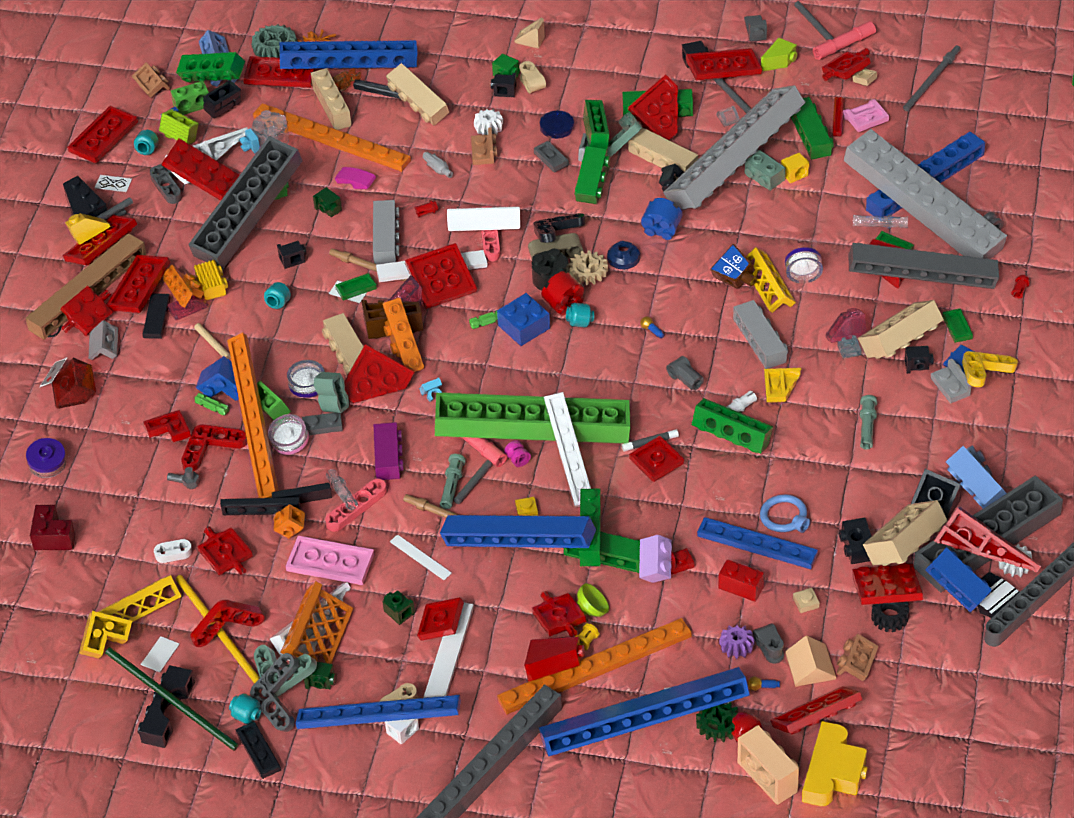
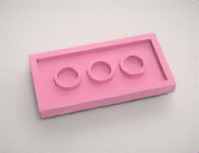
[286,536,374,585]

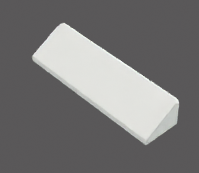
[447,207,520,231]

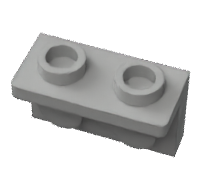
[931,358,972,404]

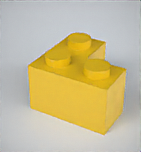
[79,611,132,659]

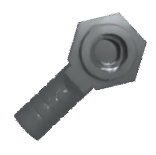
[167,467,200,489]

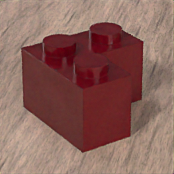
[30,505,76,550]

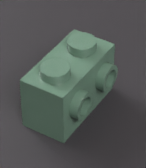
[744,150,785,191]

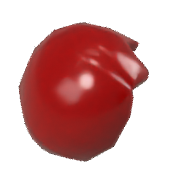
[732,711,762,743]

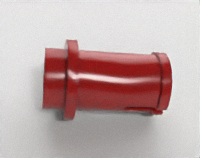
[414,200,438,218]
[1011,275,1030,299]

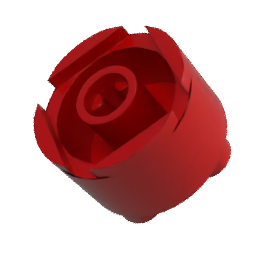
[541,271,584,316]

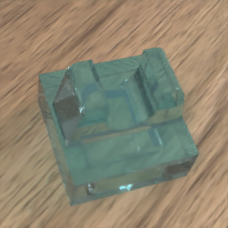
[837,335,861,359]

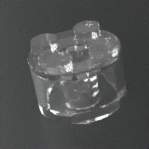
[252,110,289,147]

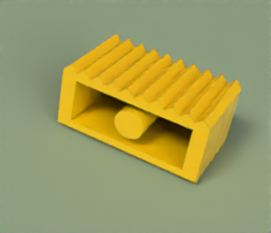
[194,260,228,301]

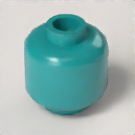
[134,129,159,155]
[264,282,291,309]
[566,303,594,328]
[229,693,261,724]

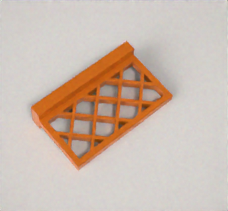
[280,581,353,664]

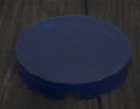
[539,110,574,139]

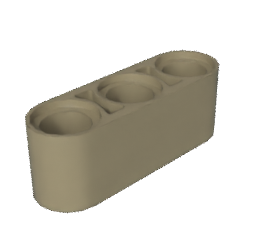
[528,233,583,260]

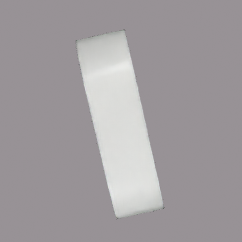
[154,539,192,563]

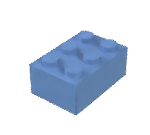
[946,446,1007,509]

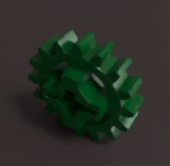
[696,702,738,742]

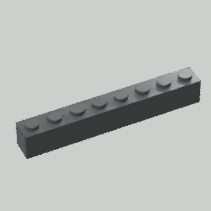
[848,243,999,289]

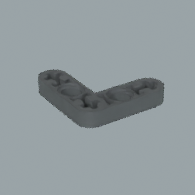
[150,163,182,204]
[250,653,299,732]

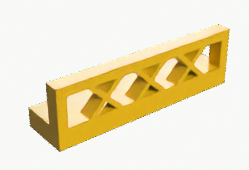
[746,247,796,313]
[97,575,182,622]

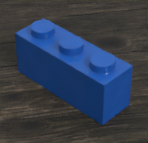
[925,547,992,613]

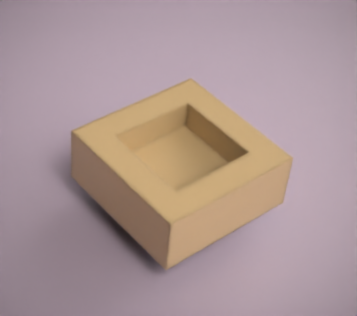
[853,68,877,86]
[793,588,820,613]

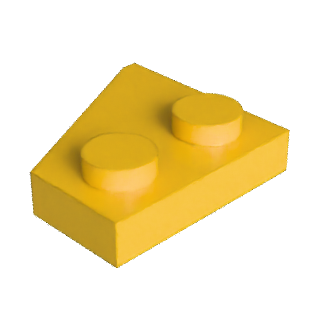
[764,368,801,402]

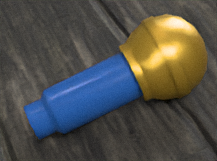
[640,316,664,338]
[748,676,780,691]

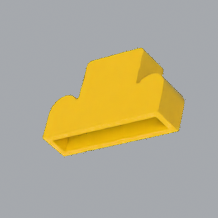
[802,721,868,806]

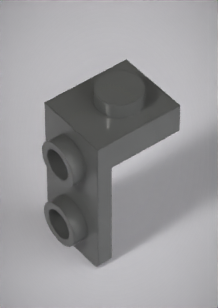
[744,15,767,41]

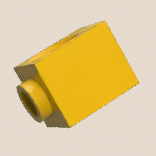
[781,153,810,183]

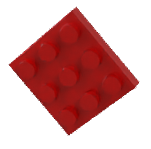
[405,243,477,309]
[852,563,923,605]

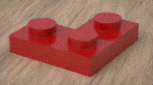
[143,410,191,442]

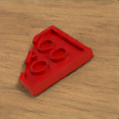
[628,74,678,141]
[344,344,415,403]

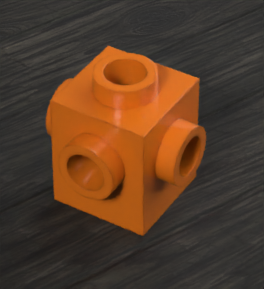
[273,504,305,539]

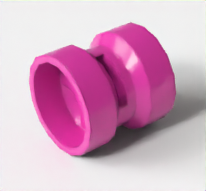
[504,440,531,467]

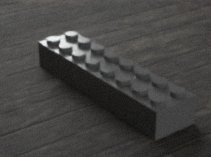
[188,136,302,270]
[914,475,1063,593]

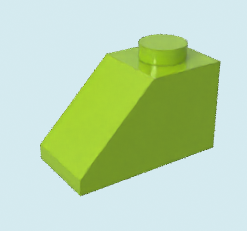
[761,38,798,71]

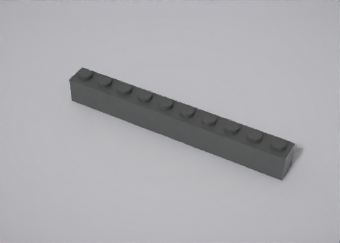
[416,684,562,818]

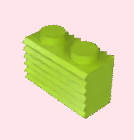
[159,109,198,144]

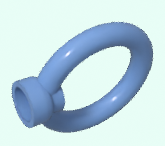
[760,494,810,533]

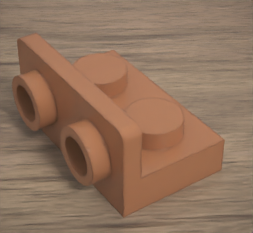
[132,62,171,98]
[471,127,497,165]
[837,634,878,681]

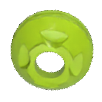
[577,583,609,617]

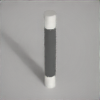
[621,429,679,452]

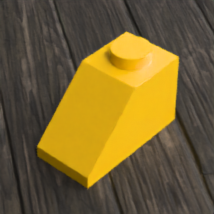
[65,213,110,245]

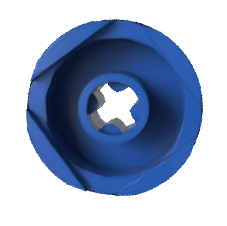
[641,198,683,240]

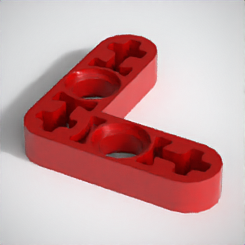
[181,424,247,471]
[190,600,265,647]

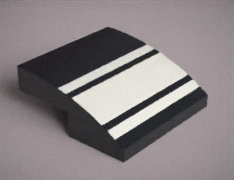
[977,572,1019,618]

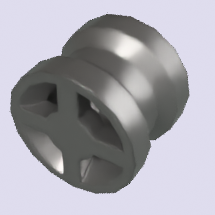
[983,212,1004,230]

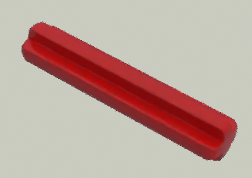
[832,97,844,137]

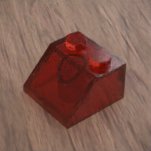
[52,357,96,409]

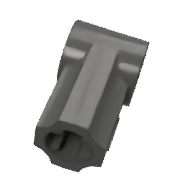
[666,356,704,391]

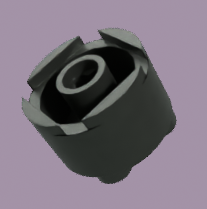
[532,248,569,290]

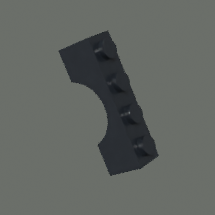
[138,665,195,748]

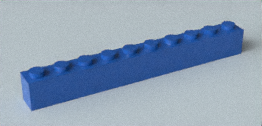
[539,667,750,757]

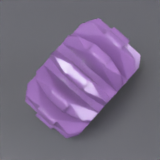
[719,624,755,660]

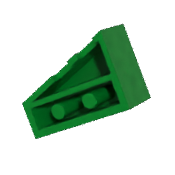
[574,146,610,204]

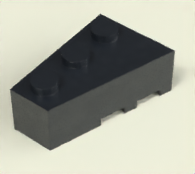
[63,176,107,217]

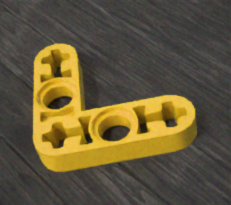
[962,351,1018,387]

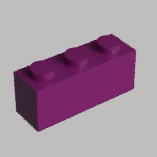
[373,422,403,480]

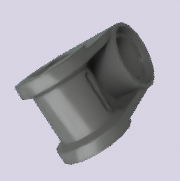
[753,623,784,664]

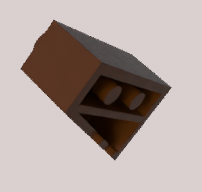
[361,300,424,339]

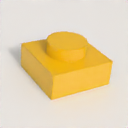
[515,497,538,516]

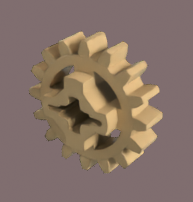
[568,250,608,285]

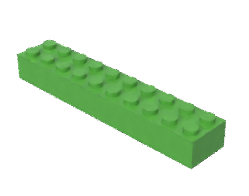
[435,393,630,443]

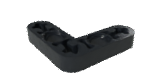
[533,213,586,243]

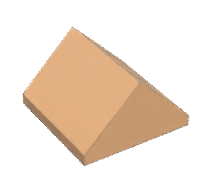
[785,636,836,687]

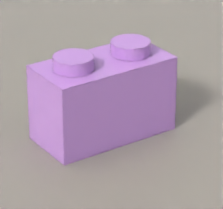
[639,535,672,583]

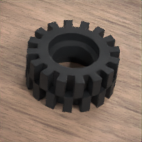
[871,601,909,632]

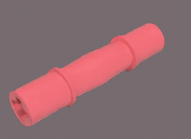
[813,21,876,60]
[459,437,507,467]

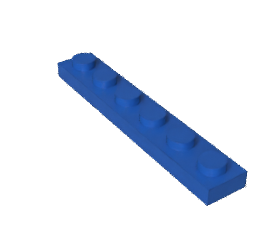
[697,517,818,569]

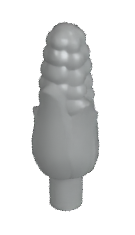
[423,152,453,178]

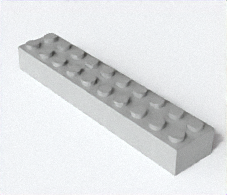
[663,85,805,210]
[844,129,1007,259]

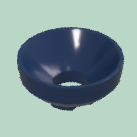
[607,241,640,270]

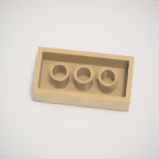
[858,300,944,359]
[863,500,947,566]

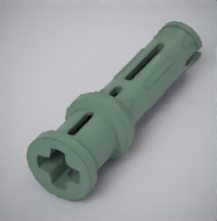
[859,395,878,450]
[440,454,466,509]

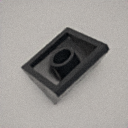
[911,469,961,520]

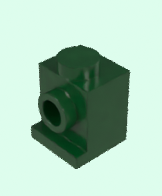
[313,187,342,217]
[382,590,415,625]
[304,662,337,690]

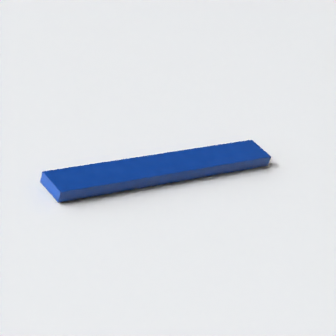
[295,695,461,729]

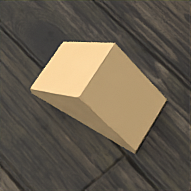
[514,17,545,49]

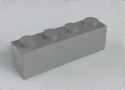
[373,200,399,264]
[733,300,788,369]

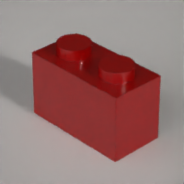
[718,559,764,602]

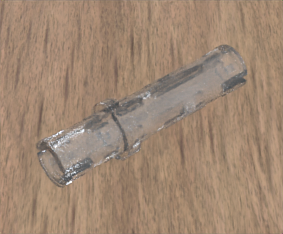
[853,215,908,229]
[326,469,358,510]

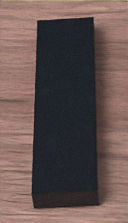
[220,497,301,516]

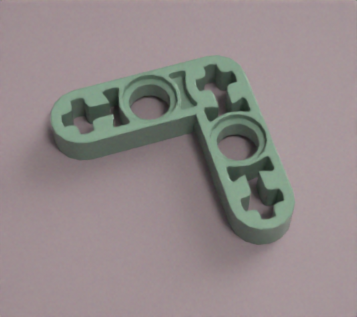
[607,112,642,157]
[254,645,317,697]

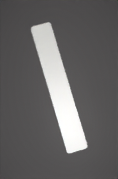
[390,535,451,580]

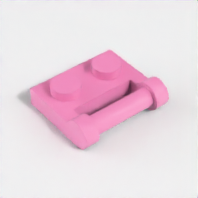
[843,99,889,132]

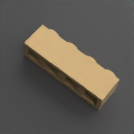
[386,63,449,126]
[311,68,351,130]
[628,128,698,172]
[322,313,363,376]

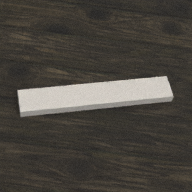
[376,250,487,282]
[544,392,591,508]
[423,603,474,698]

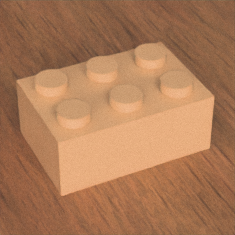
[737,725,799,805]

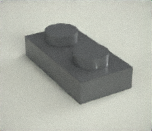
[534,141,569,172]
[302,413,343,435]

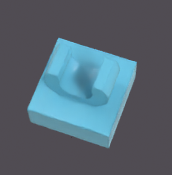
[239,128,260,154]
[419,378,442,402]

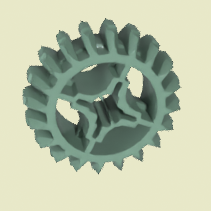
[251,24,297,58]

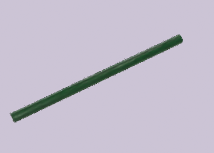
[105,647,239,751]

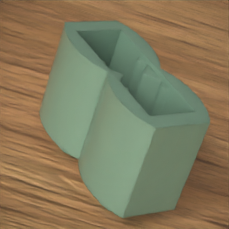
[314,372,349,413]

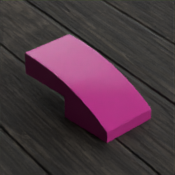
[335,167,376,189]

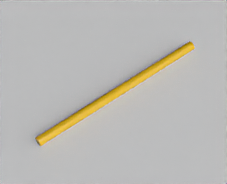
[175,575,260,684]

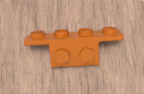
[163,265,204,308]
[383,298,424,372]

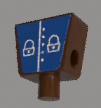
[710,244,757,289]

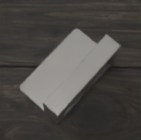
[88,320,118,360]

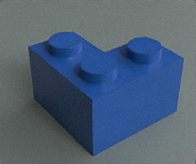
[196,356,239,401]

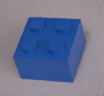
[497,293,550,346]

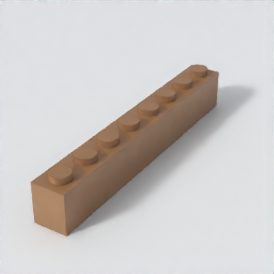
[26,233,147,340]

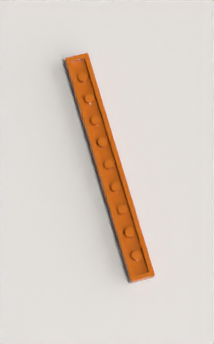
[253,103,411,172]
[227,332,279,498]
[497,618,691,715]

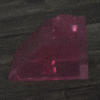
[825,308,867,343]

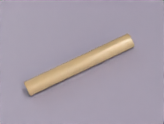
[194,323,231,359]

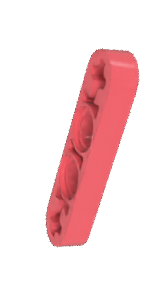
[481,206,500,261]
[325,479,387,532]

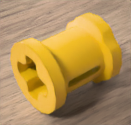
[574,623,600,651]

